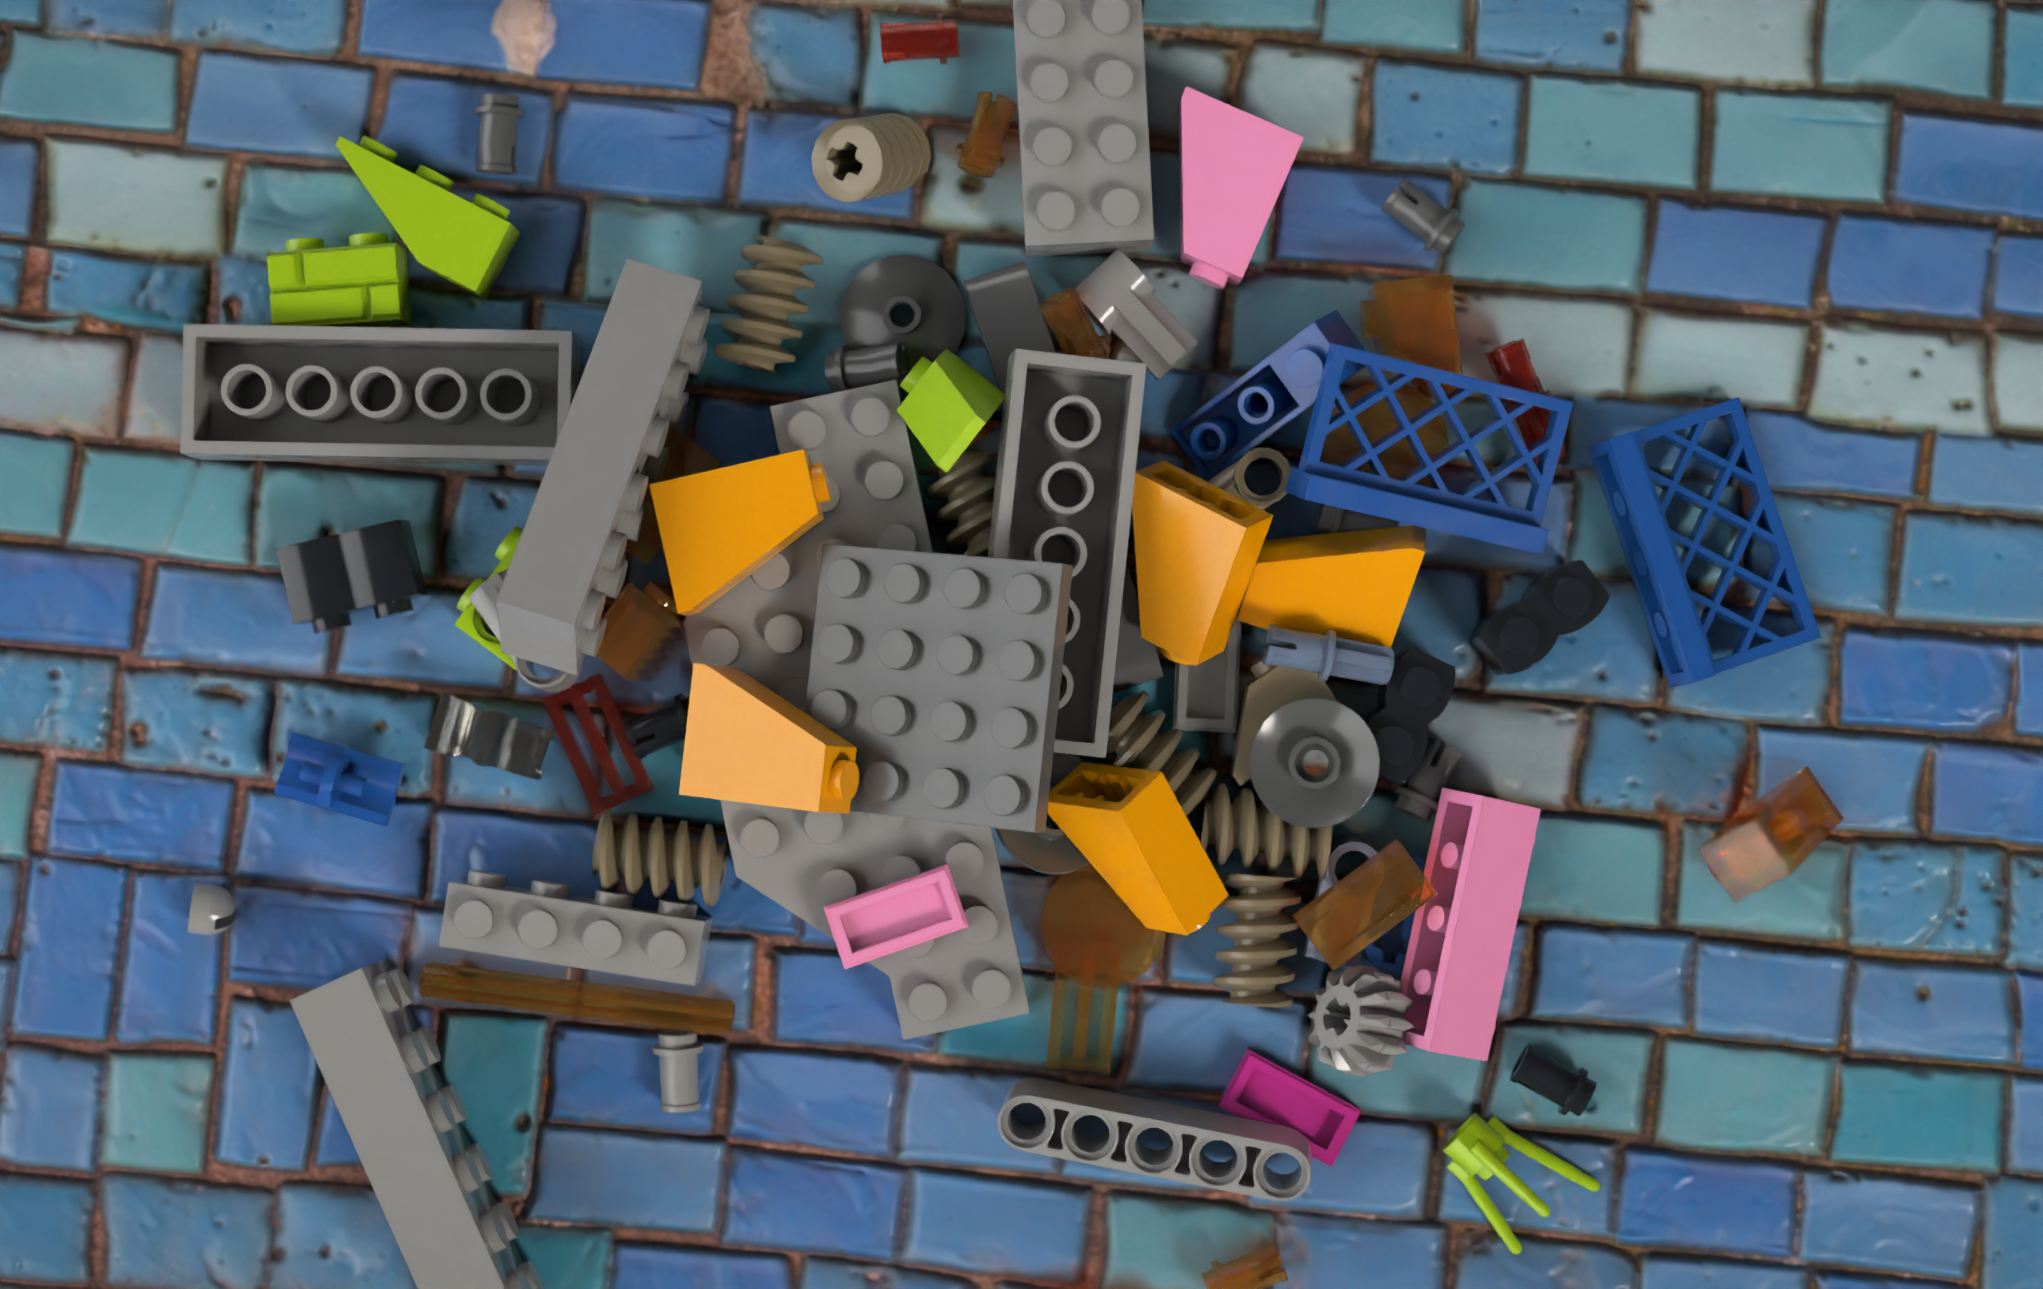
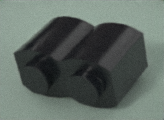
[276,519,427,634]
[1469,560,1610,675]
[1364,648,1455,784]

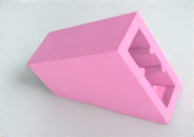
[1178,86,1304,289]

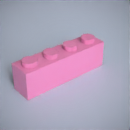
[1401,788,1541,1061]

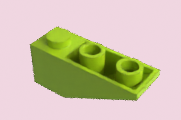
[335,136,521,300]

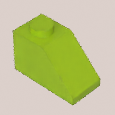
[897,348,1004,473]

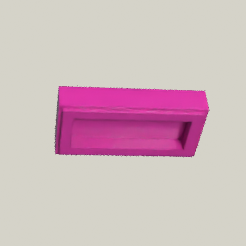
[1217,1048,1362,1167]

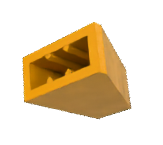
[649,449,832,616]
[1132,460,1273,666]
[1237,525,1426,648]
[679,663,859,814]
[1047,762,1229,935]

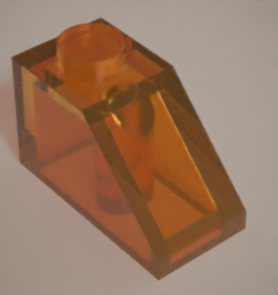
[1359,275,1465,409]
[1698,766,1844,902]

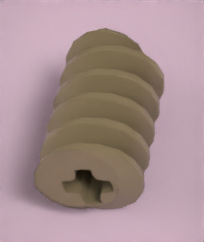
[811,113,931,202]
[713,234,824,376]
[918,449,998,557]
[1097,690,1217,816]
[1196,783,1333,881]
[592,809,730,906]
[1213,872,1301,1007]

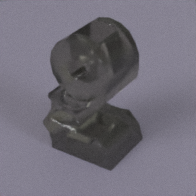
[424,692,556,780]

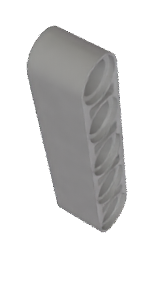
[998,1078,1312,1201]

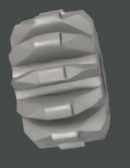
[1307,965,1415,1077]

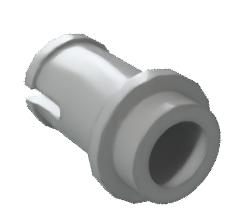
[652,1029,704,1113]

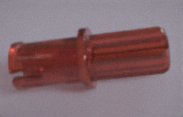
[1485,338,1565,466]

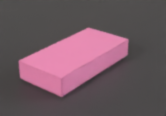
[823,864,969,969]

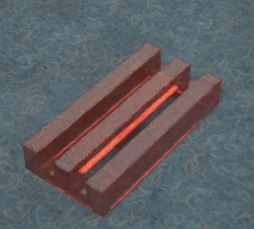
[542,673,655,815]

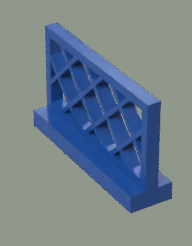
[1285,342,1574,555]
[1588,397,1821,688]

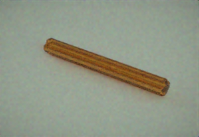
[419,962,736,1036]

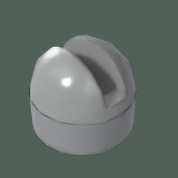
[188,882,237,935]

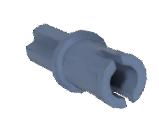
[1262,624,1395,685]

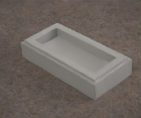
[1172,613,1241,733]

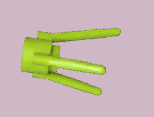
[1442,1113,1600,1254]

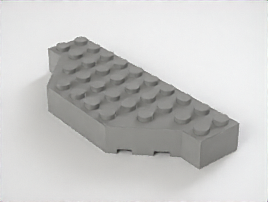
[683,380,1030,1040]

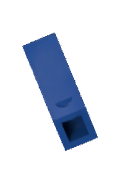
[1170,310,1366,481]

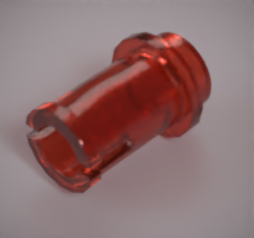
[880,14,960,65]

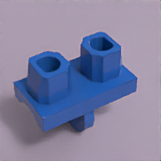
[273,732,406,826]

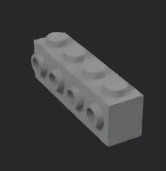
[439,870,712,986]

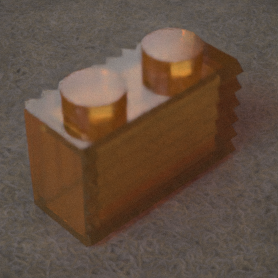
[596,581,685,683]

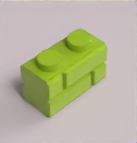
[267,233,412,327]

